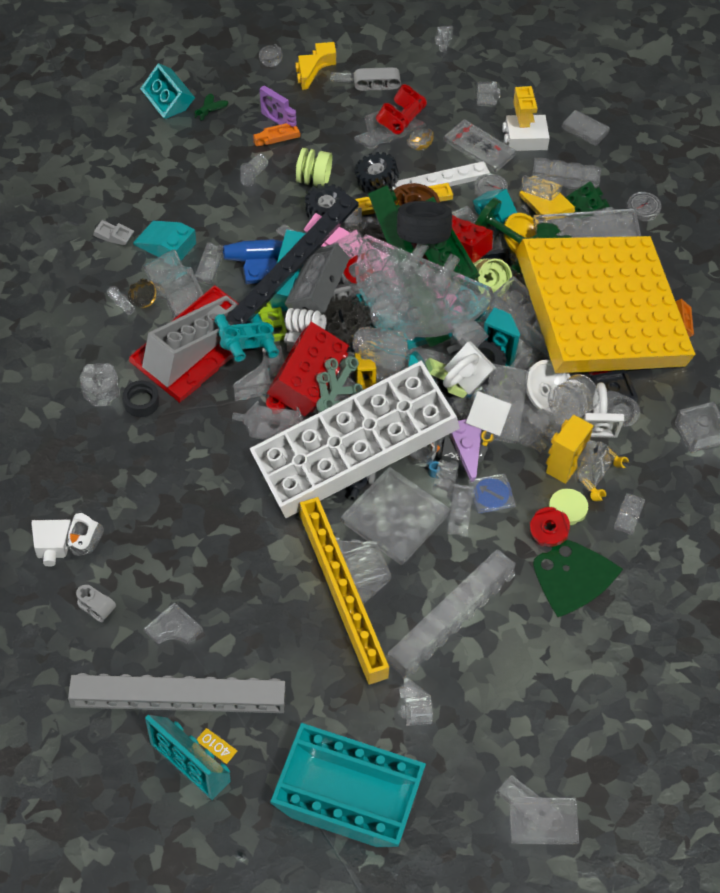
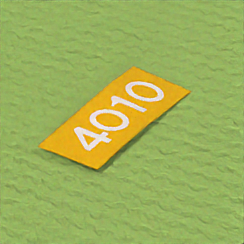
[197,728,237,764]

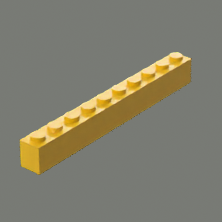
[299,497,389,685]

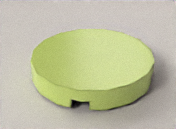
[549,489,588,525]

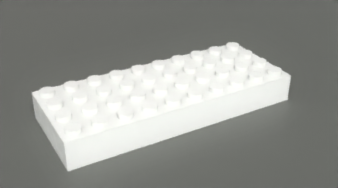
[249,360,460,518]

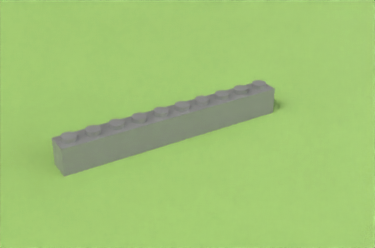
[68,673,285,713]

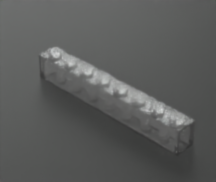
[387,549,516,678]

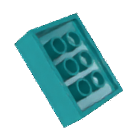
[145,715,231,800]

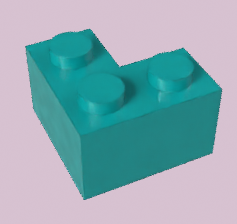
[472,189,517,230]

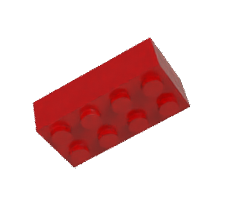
[452,215,493,264]

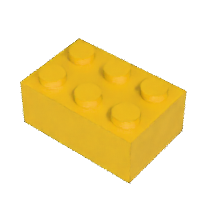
[546,414,594,484]

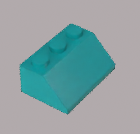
[140,63,195,119]
[481,307,520,371]

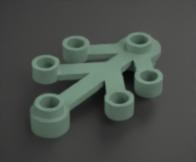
[317,356,363,412]

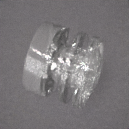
[548,374,600,422]

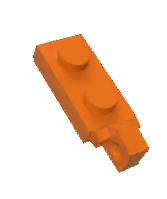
[253,123,300,146]

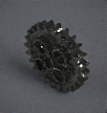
[321,295,373,348]

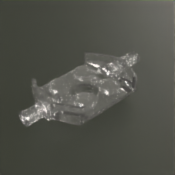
[232,401,303,440]

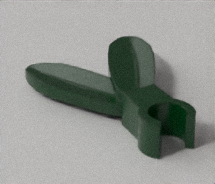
[195,94,228,121]

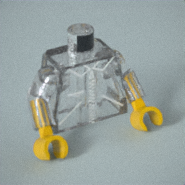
[577,440,629,501]

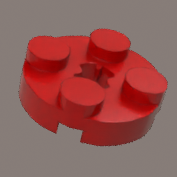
[530,507,570,547]

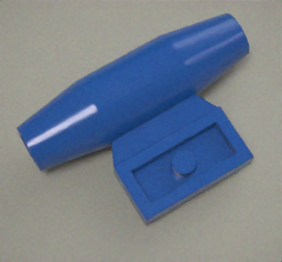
[223,239,283,284]

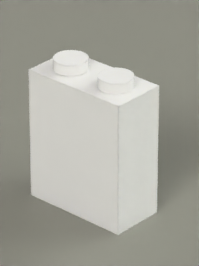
[502,115,550,151]

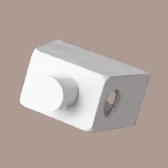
[32,520,73,566]

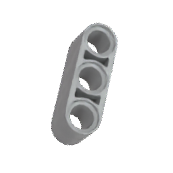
[353,67,401,91]

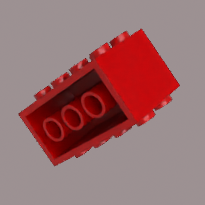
[267,321,349,416]

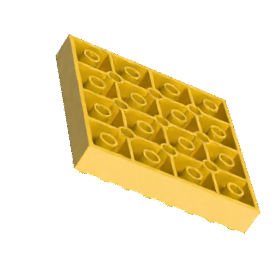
[516,236,696,373]

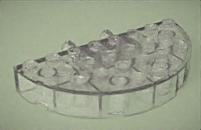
[355,234,495,337]

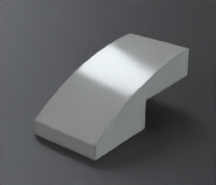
[93,220,134,245]

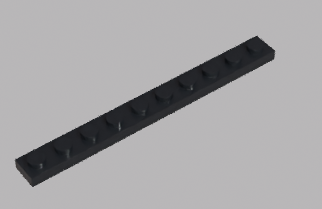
[226,193,359,325]

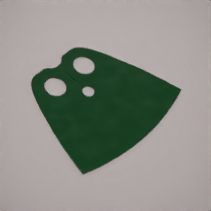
[533,540,623,617]

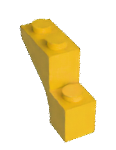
[295,42,336,90]

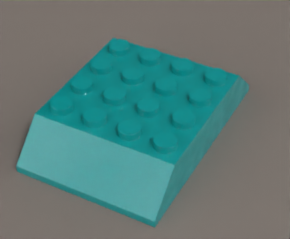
[270,723,426,847]

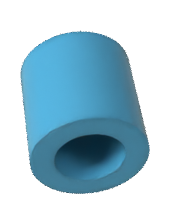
[428,461,441,478]

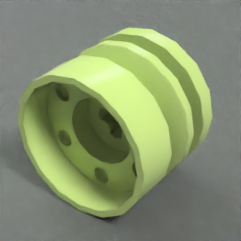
[296,148,332,186]
[467,259,512,297]

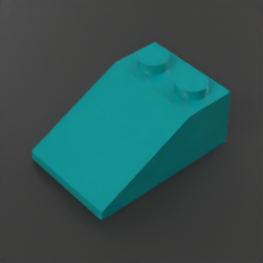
[133,220,196,266]

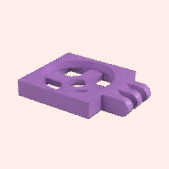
[260,86,297,127]

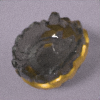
[128,278,156,308]

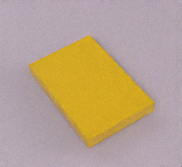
[520,182,575,222]

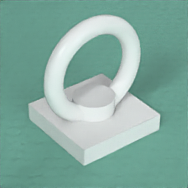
[443,341,496,395]
[583,382,624,438]

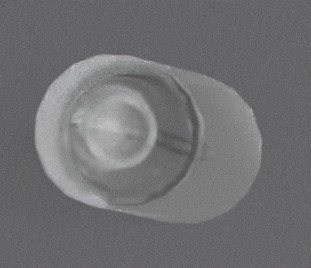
[595,391,640,427]

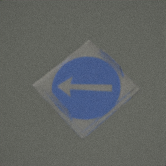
[468,474,516,514]

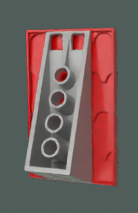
[129,285,251,403]

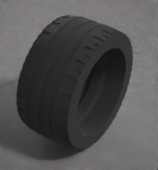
[397,201,452,244]

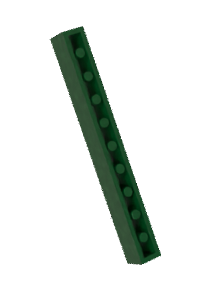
[368,185,451,347]

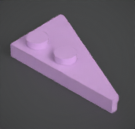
[450,419,481,482]

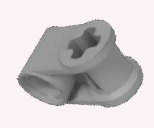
[76,585,116,622]

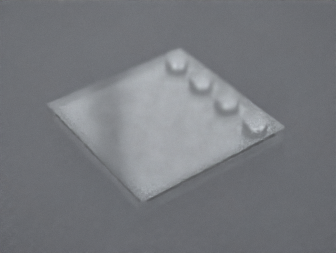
[340,467,451,565]

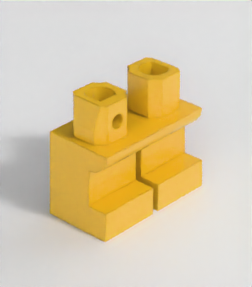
[513,86,538,128]

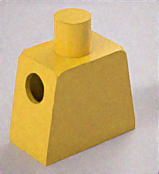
[355,350,376,390]

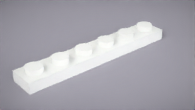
[389,161,490,191]

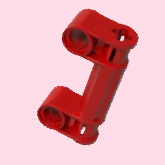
[376,84,427,134]

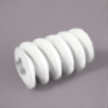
[285,308,326,332]

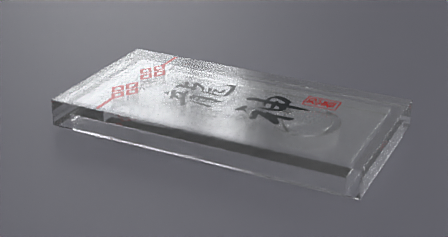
[444,119,516,173]

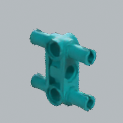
[214,313,279,362]

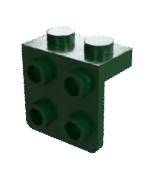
[565,181,611,224]

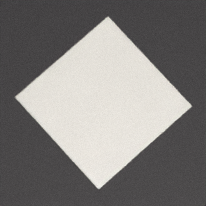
[466,391,512,436]

